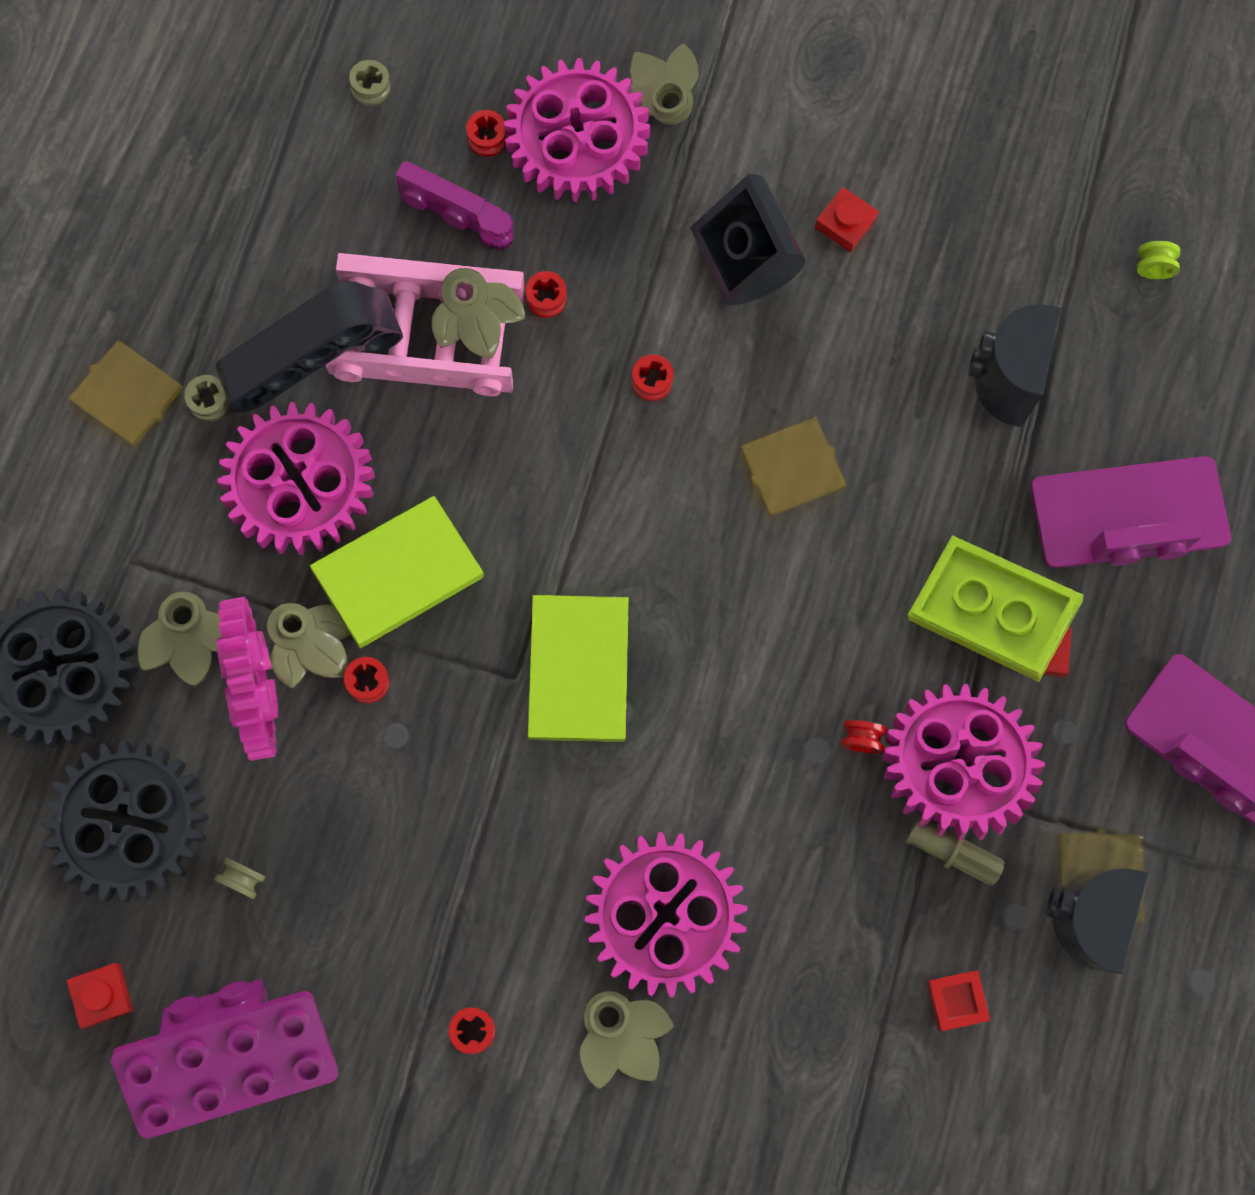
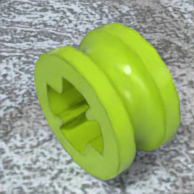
[1137,241,1180,279]

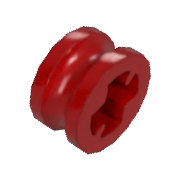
[466,110,507,157]
[525,271,567,318]
[632,354,674,401]
[344,657,390,704]
[840,720,887,754]
[449,1007,495,1054]

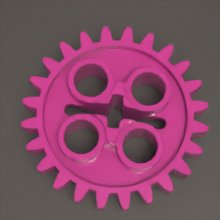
[504,58,650,202]
[217,402,375,555]
[216,597,279,761]
[882,684,1045,841]
[585,832,747,998]

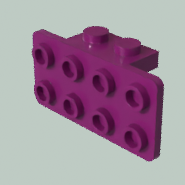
[1030,456,1231,569]
[1124,654,1255,826]
[111,979,338,1138]

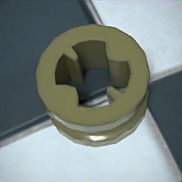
[349,60,390,106]
[184,375,230,422]
[214,857,266,899]

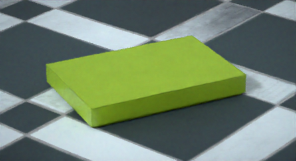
[310,496,484,649]
[908,535,1084,682]
[528,595,629,742]

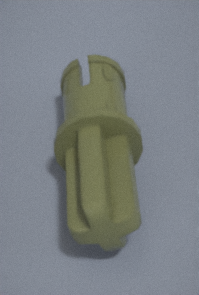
[905,814,1004,885]

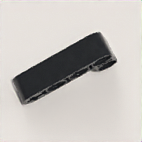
[215,281,403,412]

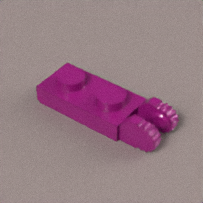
[395,161,514,251]

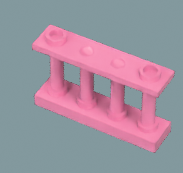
[326,253,525,396]

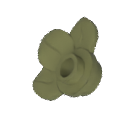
[630,44,699,125]
[432,268,525,359]
[138,592,221,686]
[266,603,351,688]
[580,991,674,1089]

